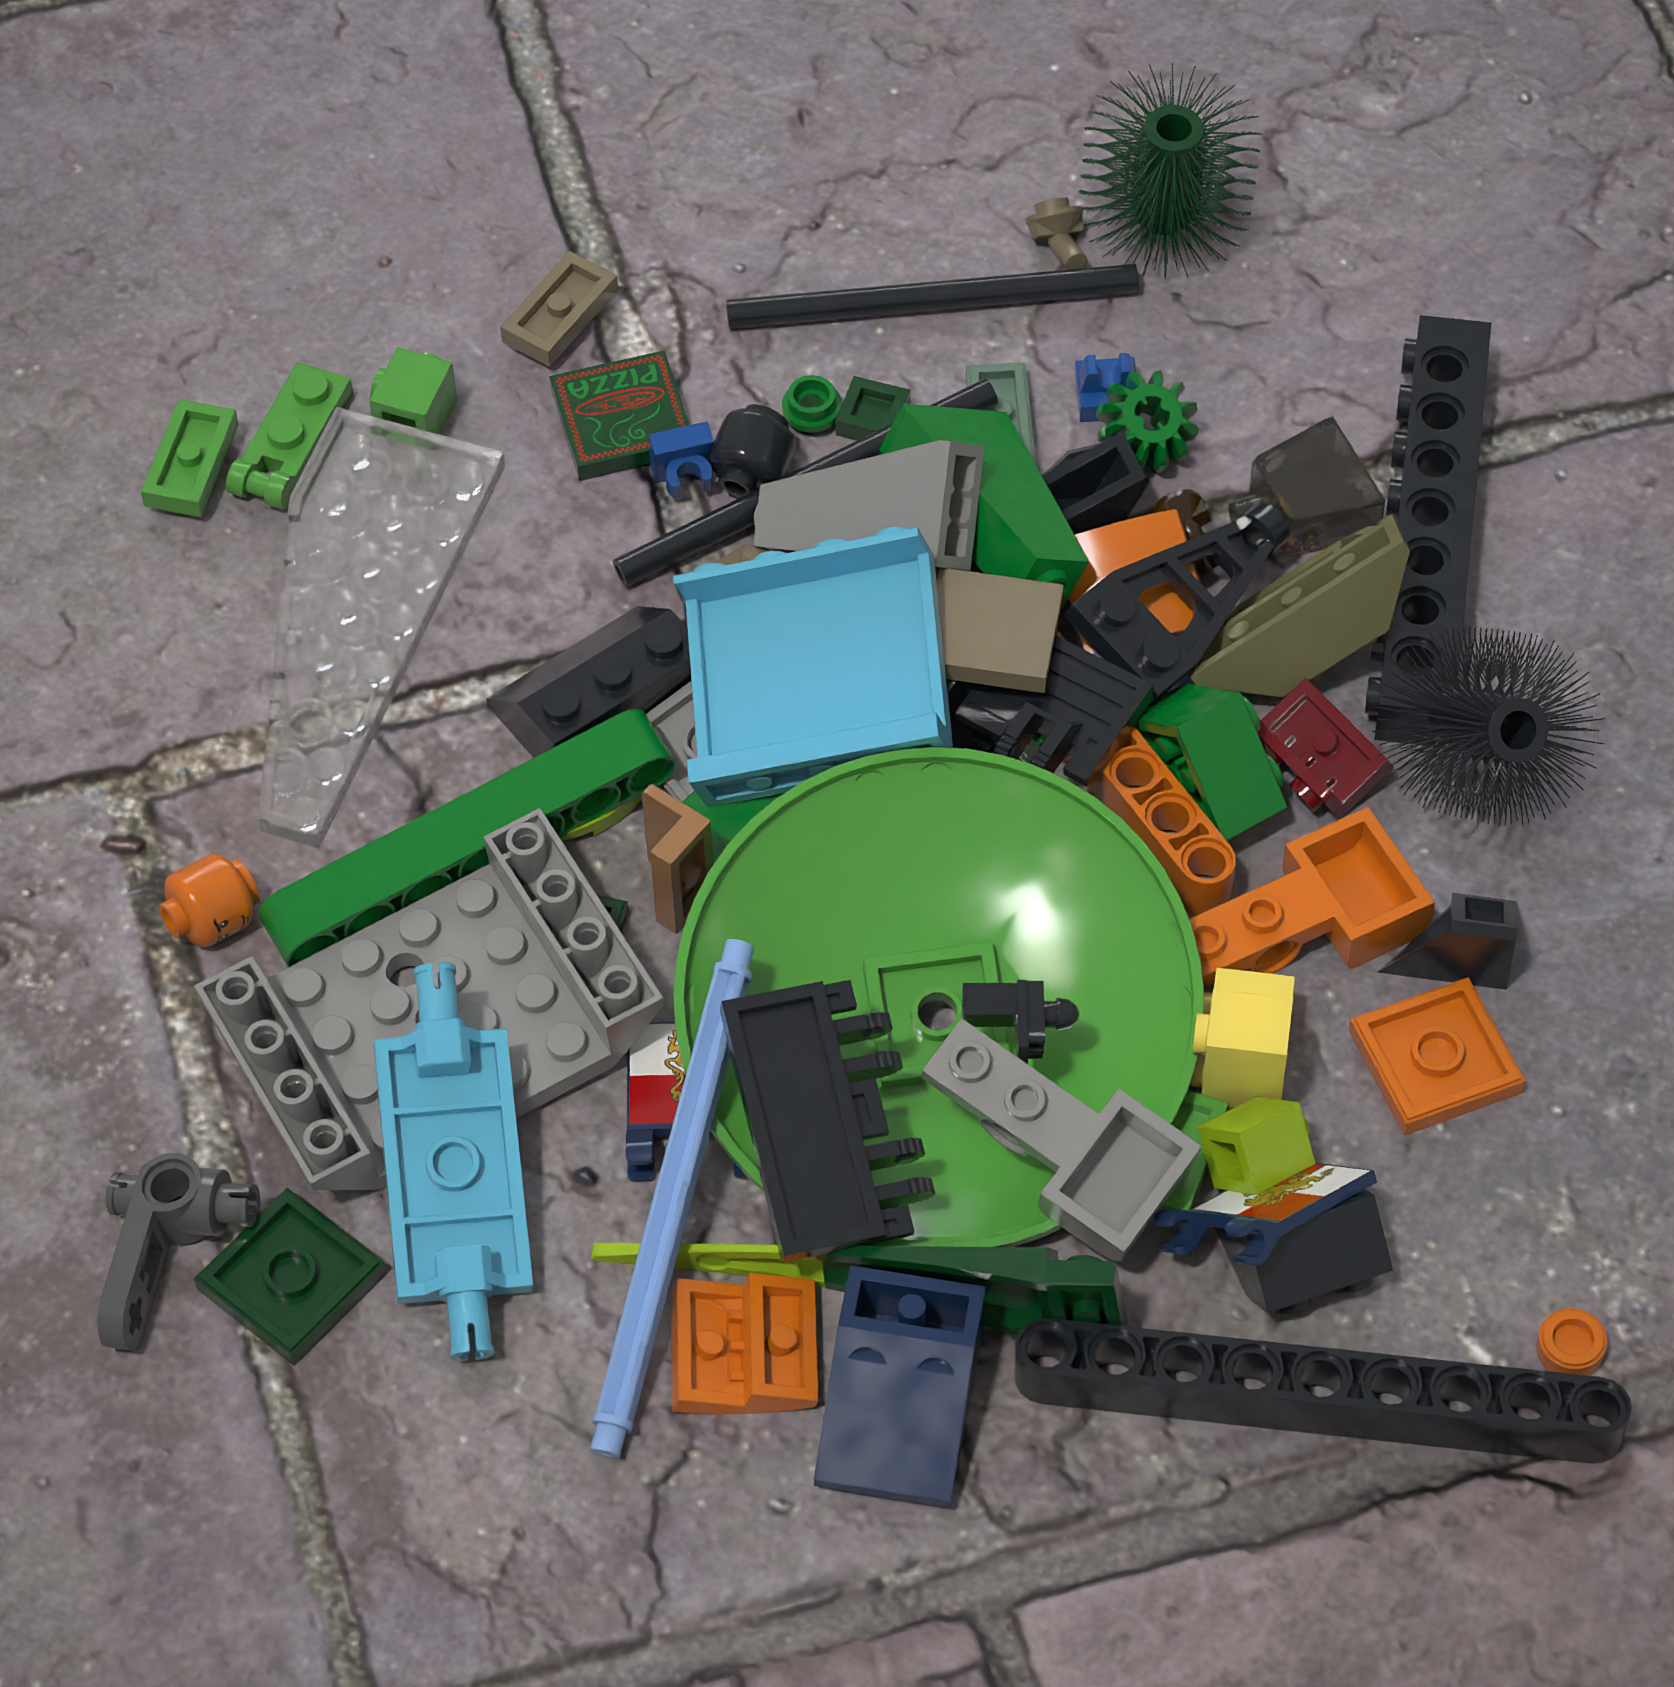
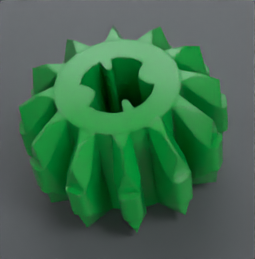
[1096,370,1199,473]

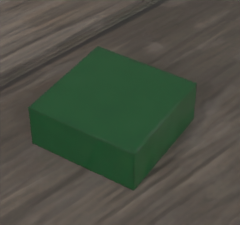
[835,376,911,441]

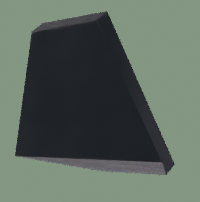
[1042,432,1149,535]
[1377,893,1518,990]

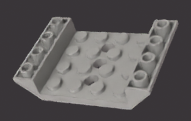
[194,808,665,1190]

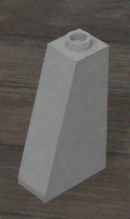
[753,440,985,571]

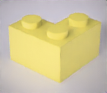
[1189,968,1295,1111]

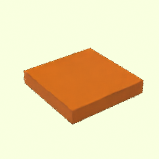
[1348,977,1526,1136]

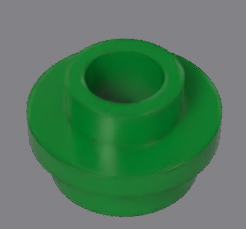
[782,375,842,432]

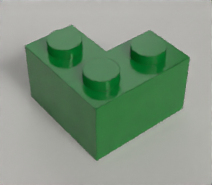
[1135,683,1287,841]

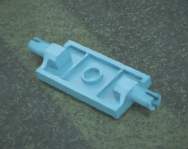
[373,962,533,1361]

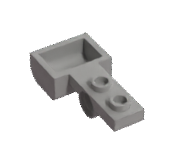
[921,1018,1202,1261]

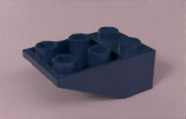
[814,1266,986,1508]

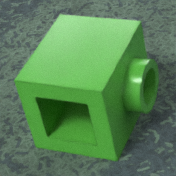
[369,347,457,453]

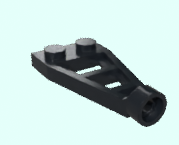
[1063,503,1290,706]

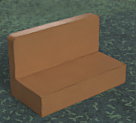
[642,784,714,934]

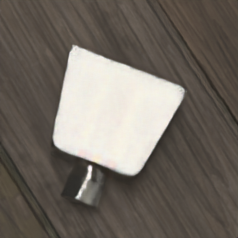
[1228,416,1385,556]

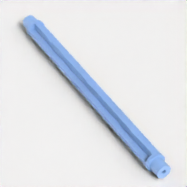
[590,939,754,1458]

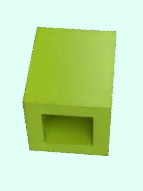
[1197,1096,1316,1195]

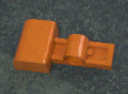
[1189,807,1435,989]

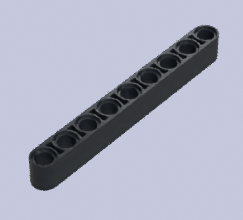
[1014,1318,1632,1464]

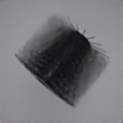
[1372,626,1605,826]

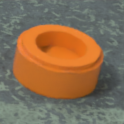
[1536,1308,1607,1376]

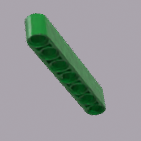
[258,709,677,967]

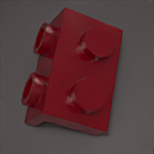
[1257,678,1394,819]

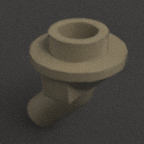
[1025,197,1087,270]

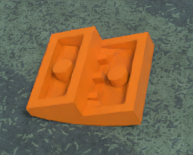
[1069,509,1201,654]
[671,1273,818,1415]

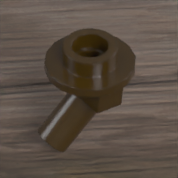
[1151,489,1218,575]

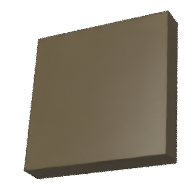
[936,567,1064,693]

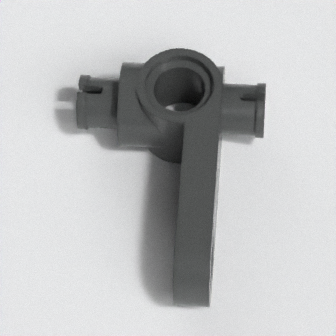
[97,1153,260,1350]

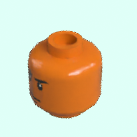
[159,853,260,948]

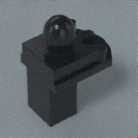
[962,980,1080,1064]

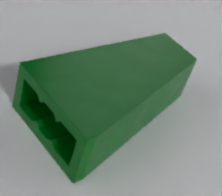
[879,404,1089,607]

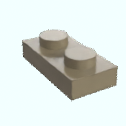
[500,251,618,367]

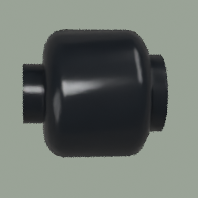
[707,404,796,497]

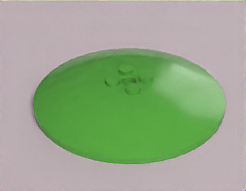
[673,747,1204,1247]

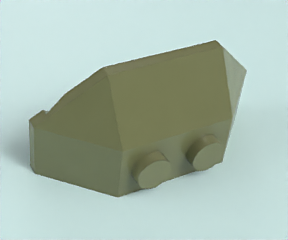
[1189,514,1410,697]

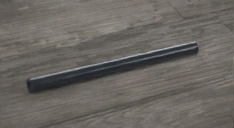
[726,264,1139,329]
[613,379,998,587]

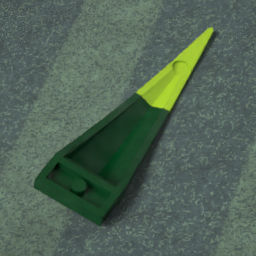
[591,1243,1129,1336]

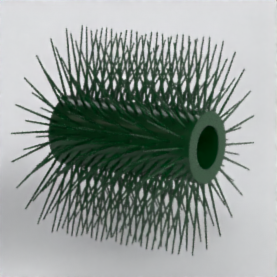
[1079,63,1262,279]

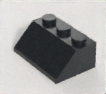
[486,606,692,758]

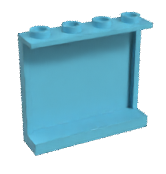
[673,527,953,807]

